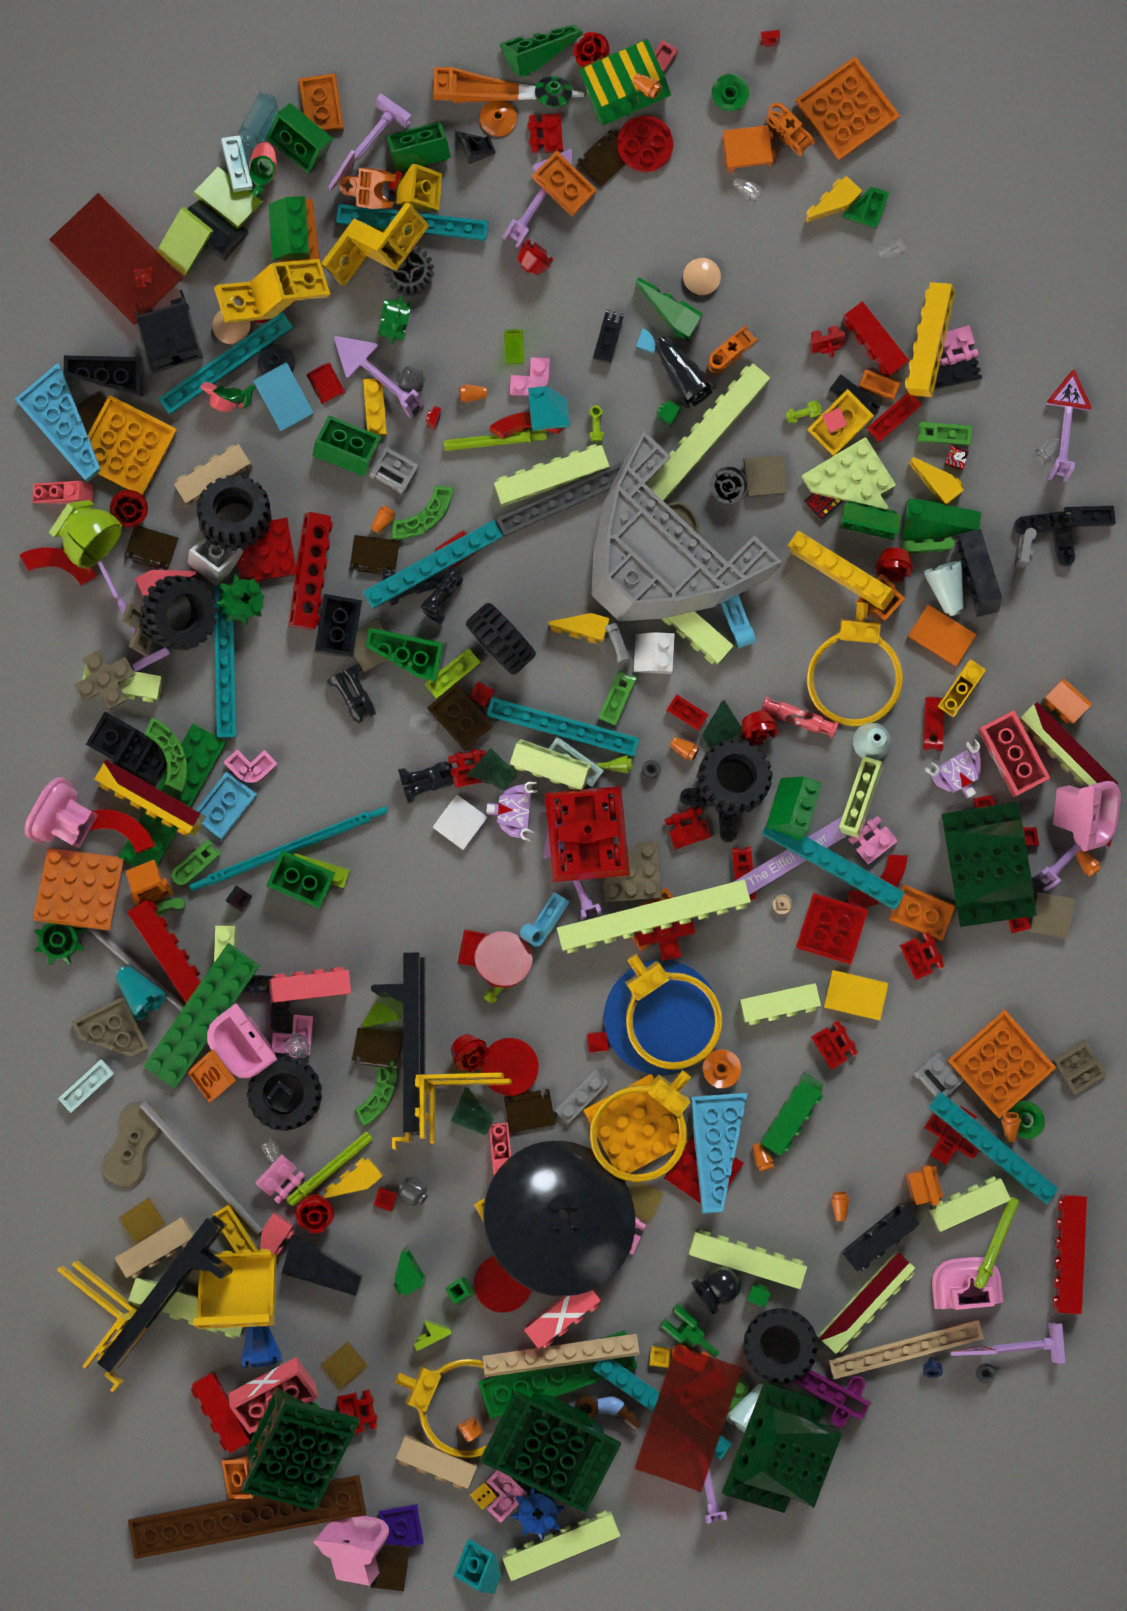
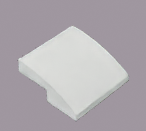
[432,795,488,850]

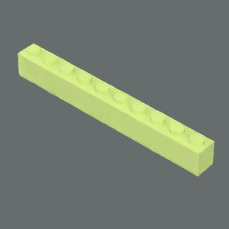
[646,363,770,501]
[557,879,751,954]

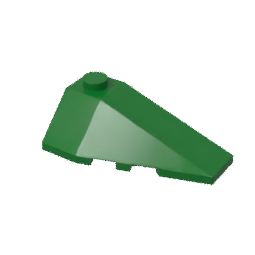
[500,25,583,77]
[636,277,703,341]
[901,498,981,542]
[365,628,447,681]

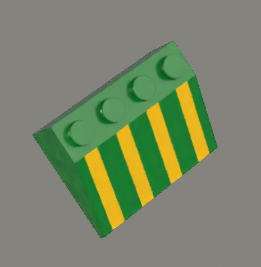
[578,38,671,126]

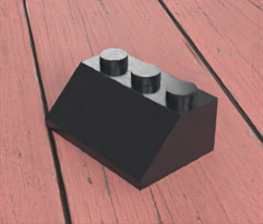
[187,200,249,261]
[314,594,362,657]

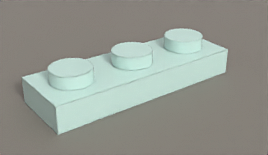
[221,135,252,192]
[549,737,604,787]
[58,1059,115,1113]

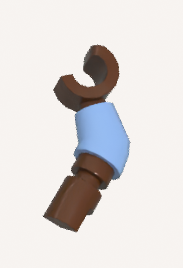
[576,1394,641,1432]

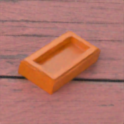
[858,369,900,401]

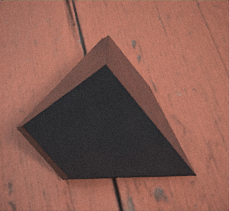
[455,130,496,164]

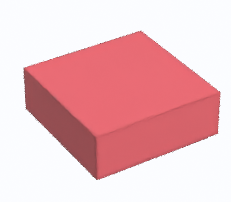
[822,407,847,433]

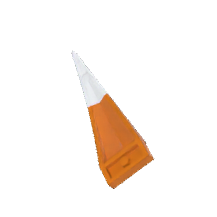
[433,67,584,103]

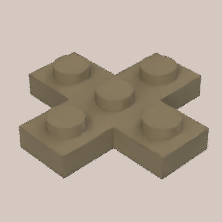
[121,603,176,655]
[74,649,135,710]

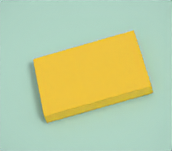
[807,389,874,456]
[824,970,889,1021]

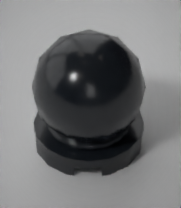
[691,1266,741,1315]

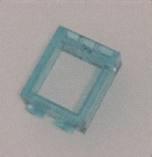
[238,92,280,149]

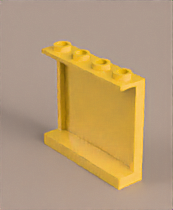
[193,1249,276,1329]

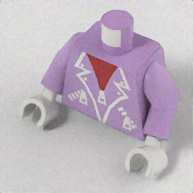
[925,739,981,798]
[487,782,537,842]

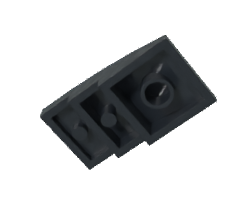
[85,712,167,784]

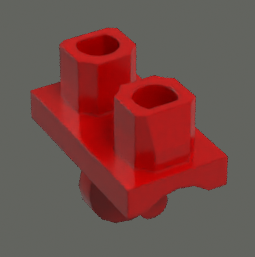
[811,325,845,358]

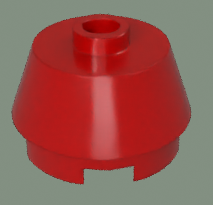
[574,32,611,67]
[516,238,555,276]
[110,490,148,527]
[875,547,913,582]
[741,710,779,746]
[450,1034,489,1072]
[295,1194,334,1233]

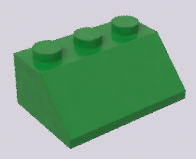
[266,103,333,174]
[386,121,451,172]
[268,196,311,261]
[312,416,382,477]
[838,501,901,540]
[765,776,822,841]
[266,850,335,911]
[393,1246,427,1297]

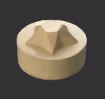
[772,894,792,914]

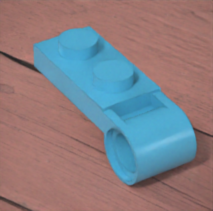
[721,595,756,649]
[520,892,570,946]

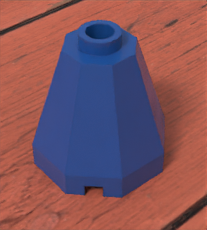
[241,1326,283,1368]

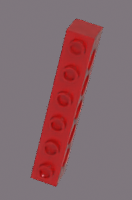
[288,512,333,630]

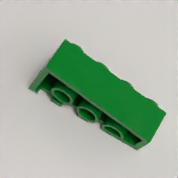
[761,1072,823,1156]

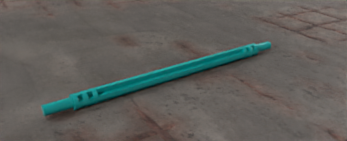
[189,805,388,891]

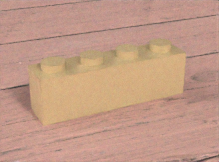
[174,444,252,506]
[115,1216,194,1278]
[396,1434,477,1490]

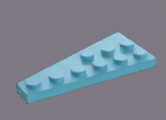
[15,363,101,482]
[690,1093,748,1214]

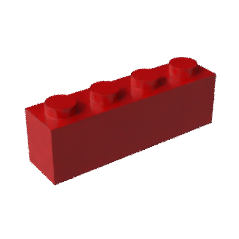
[843,301,909,378]
[191,1371,252,1454]

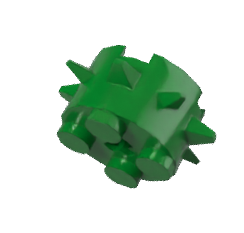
[377,295,411,345]
[217,574,265,626]
[34,923,84,965]

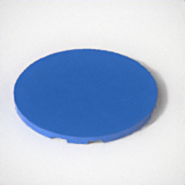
[604,960,715,1075]

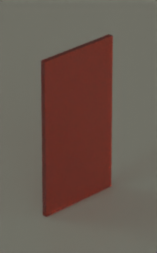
[49,193,183,325]
[634,1344,743,1492]

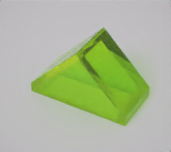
[504,329,524,364]
[362,1001,401,1028]

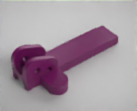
[793,1369,872,1427]

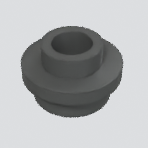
[642,760,661,779]
[976,1363,996,1383]

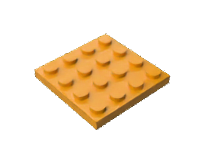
[88,395,178,495]
[583,1074,688,1173]

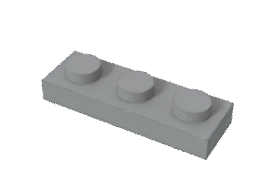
[554,1070,609,1124]

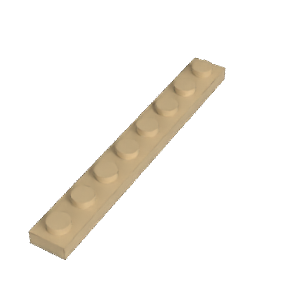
[828,1319,984,1379]
[483,1334,640,1377]

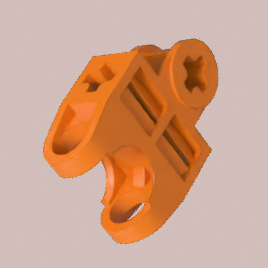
[766,103,815,156]
[339,167,396,209]
[707,325,759,375]

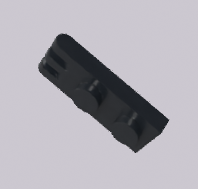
[593,310,624,364]
[934,360,982,390]
[829,374,881,414]
[1063,506,1116,527]

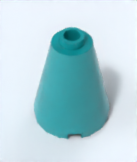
[116,966,166,1020]

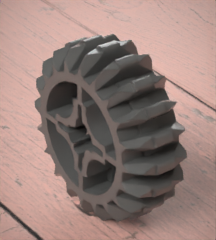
[383,247,434,296]

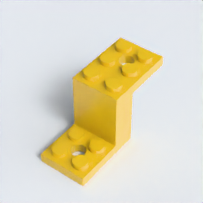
[321,202,429,286]
[214,259,330,323]

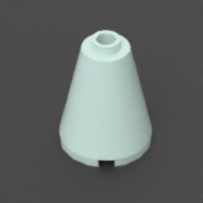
[924,561,964,616]
[853,723,891,760]
[725,1383,763,1433]

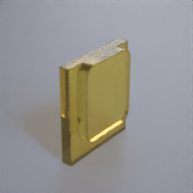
[628,1182,664,1221]
[119,1198,166,1243]
[321,1341,368,1388]

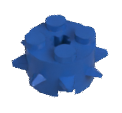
[511,1487,565,1540]

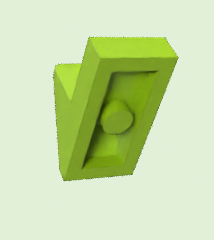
[414,1319,452,1351]

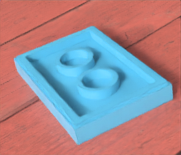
[253,362,314,431]
[196,771,257,840]

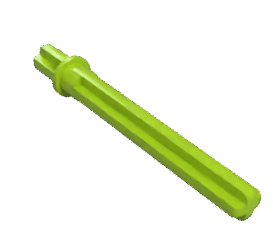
[444,429,547,451]
[286,1132,373,1206]
[974,1197,1019,1289]

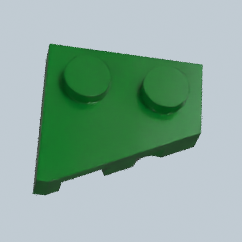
[842,186,889,229]

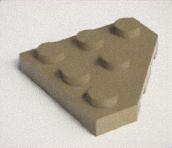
[603,841,662,903]
[71,996,149,1057]

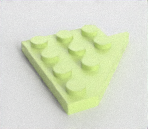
[801,437,896,511]

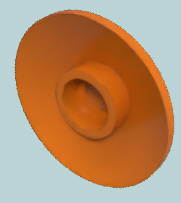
[480,101,517,137]
[703,1049,741,1088]

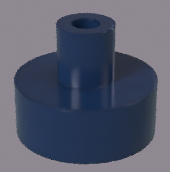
[923,1357,943,1378]

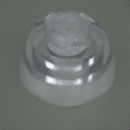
[285,1033,310,1058]

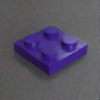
[379,1503,424,1546]

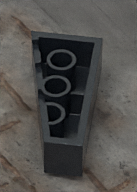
[955,529,1002,617]
[281,1234,363,1296]

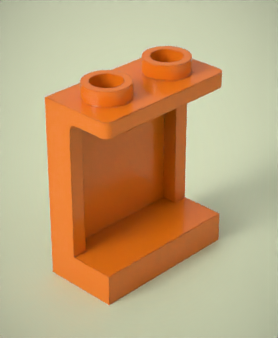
[722,125,776,173]

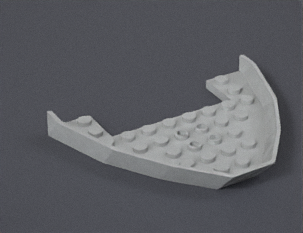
[592,430,782,622]

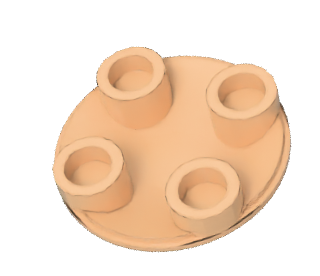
[683,258,721,296]
[212,310,251,345]

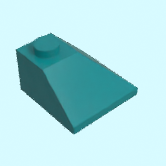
[528,386,570,431]
[453,1539,501,1594]

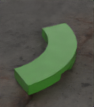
[392,486,454,540]
[144,717,187,793]
[355,1061,397,1126]

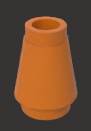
[632,73,662,99]
[459,384,487,403]
[370,505,396,534]
[670,737,700,761]
[1075,849,1102,877]
[1001,1112,1021,1143]
[752,1142,774,1172]
[831,1191,850,1221]

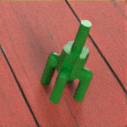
[660,1303,719,1358]

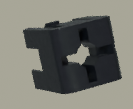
[135,290,204,373]

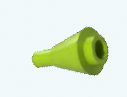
[597,755,633,774]

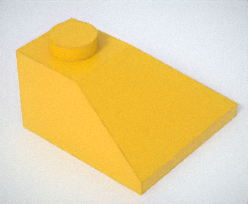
[396,164,442,211]

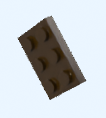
[427,683,494,751]

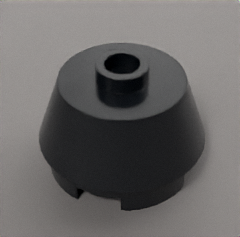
[258,344,296,375]
[710,466,748,504]

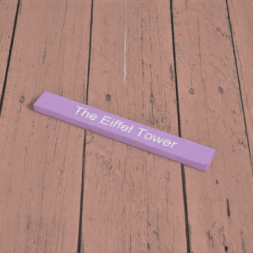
[734,816,847,895]

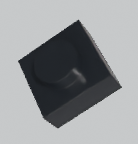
[225,885,252,912]

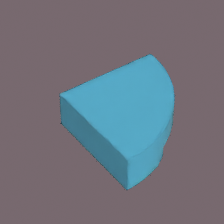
[636,328,655,354]

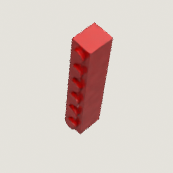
[127,898,201,1003]
[1053,1194,1087,1314]

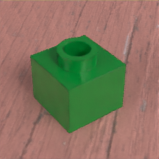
[656,400,680,427]
[445,1277,475,1305]
[746,1283,771,1308]

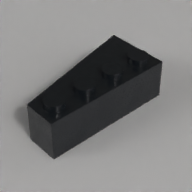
[64,355,143,397]
[841,1203,920,1272]

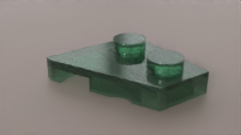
[701,700,742,750]
[466,748,518,790]
[451,1087,494,1137]

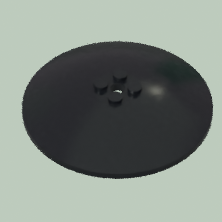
[483,1141,636,1296]

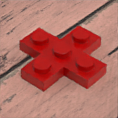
[636,918,696,961]
[923,1106,979,1165]

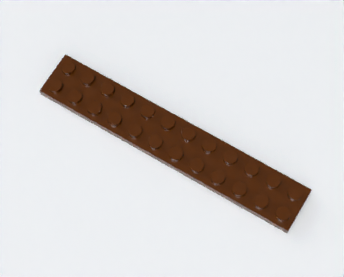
[128,1474,367,1559]

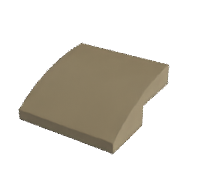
[743,456,788,497]
[354,618,387,672]
[1029,891,1075,939]
[1052,1039,1107,1095]

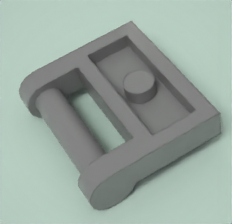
[369,447,419,495]
[1015,528,1037,568]
[605,623,632,664]
[913,1052,964,1096]

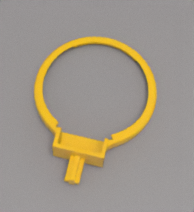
[807,602,903,726]
[625,954,722,1069]
[590,1070,691,1182]
[394,1359,487,1458]

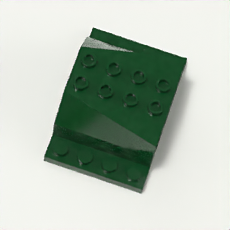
[942,802,1037,927]
[722,1381,842,1513]
[242,1387,359,1511]
[480,1390,621,1513]

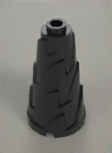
[655,336,716,408]

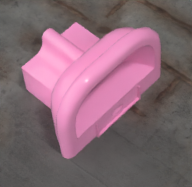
[25,777,98,848]
[1053,781,1121,851]
[207,1003,278,1079]
[932,1257,1004,1310]
[314,1515,389,1586]

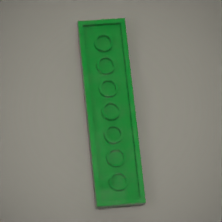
[118,723,227,867]
[143,943,260,1089]
[478,1330,638,1419]

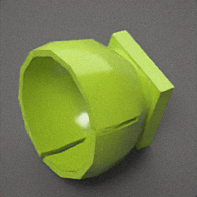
[49,500,122,569]

